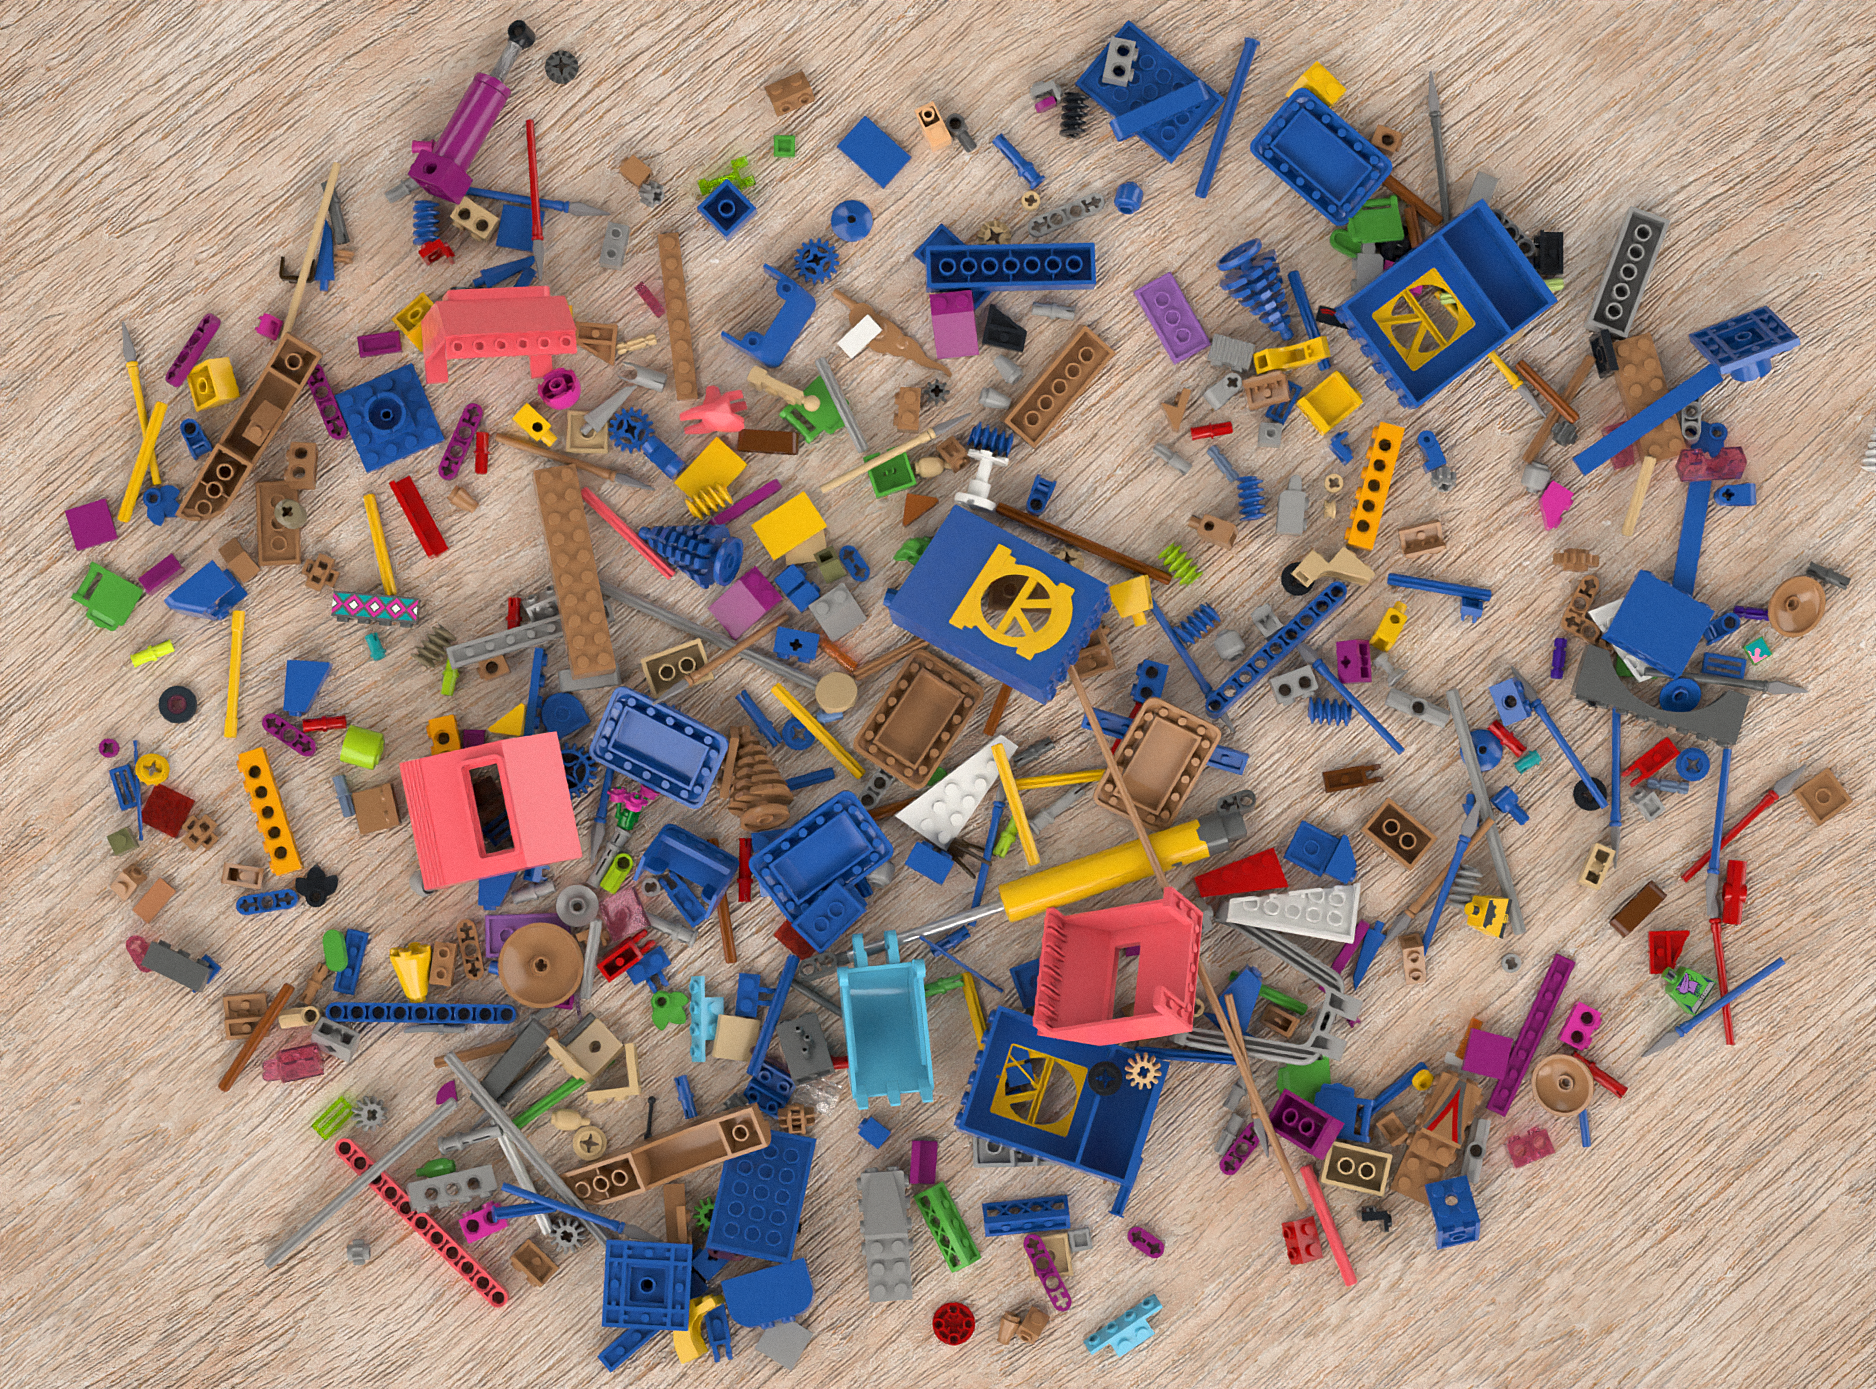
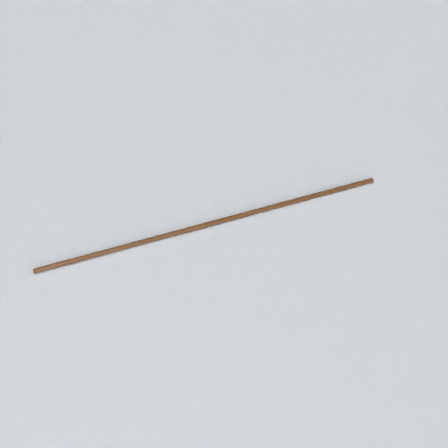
[1067,665,1308,1211]

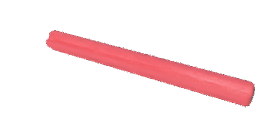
[581,487,676,580]
[1300,1164,1357,1286]

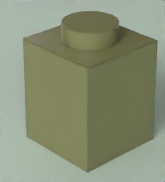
[813,545,846,584]
[107,827,140,857]

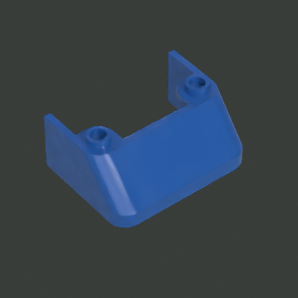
[721,263,816,369]
[164,560,249,621]
[633,824,739,919]

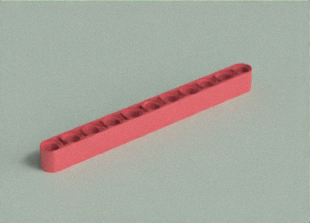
[335,1138,510,1308]

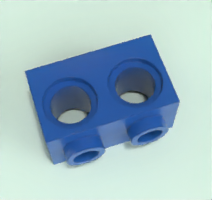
[1130,659,1169,704]

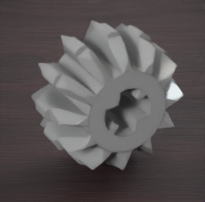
[351,1096,388,1132]
[549,1217,586,1254]

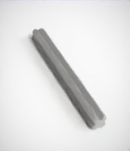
[815,357,868,453]

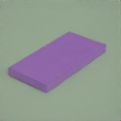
[1133,271,1211,365]
[485,913,571,958]

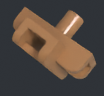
[301,553,341,593]
[181,814,220,852]
[778,1102,815,1134]

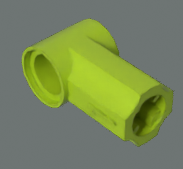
[600,853,634,895]

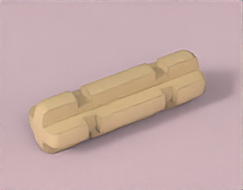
[616,333,657,355]

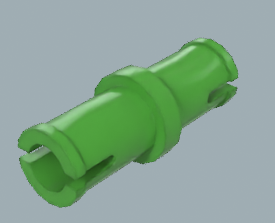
[924,973,965,999]

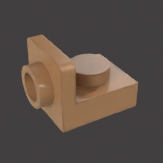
[936,435,971,473]
[576,928,611,947]

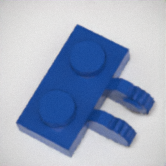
[626,945,672,994]
[735,973,776,1017]

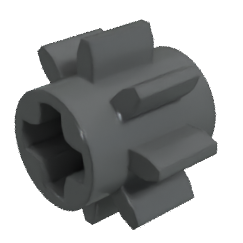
[924,379,950,406]
[1551,421,1578,447]
[723,1093,749,1111]

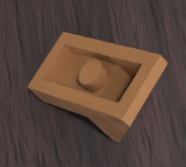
[1160,387,1191,433]
[242,400,283,447]
[221,862,264,890]

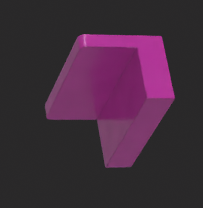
[138,553,186,596]
[909,1140,938,1184]

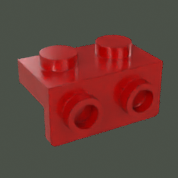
[418,238,455,266]
[1281,1216,1323,1265]

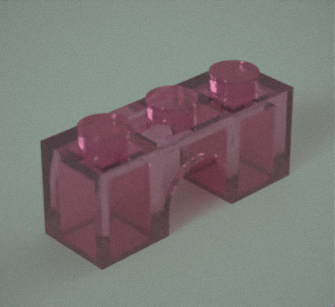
[1675,446,1747,482]

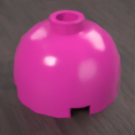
[538,368,581,410]

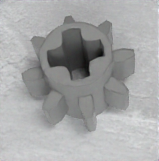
[638,180,665,208]
[1430,466,1457,492]
[347,1239,371,1265]

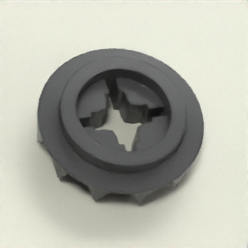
[545,50,578,84]

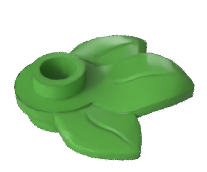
[651,991,689,1031]

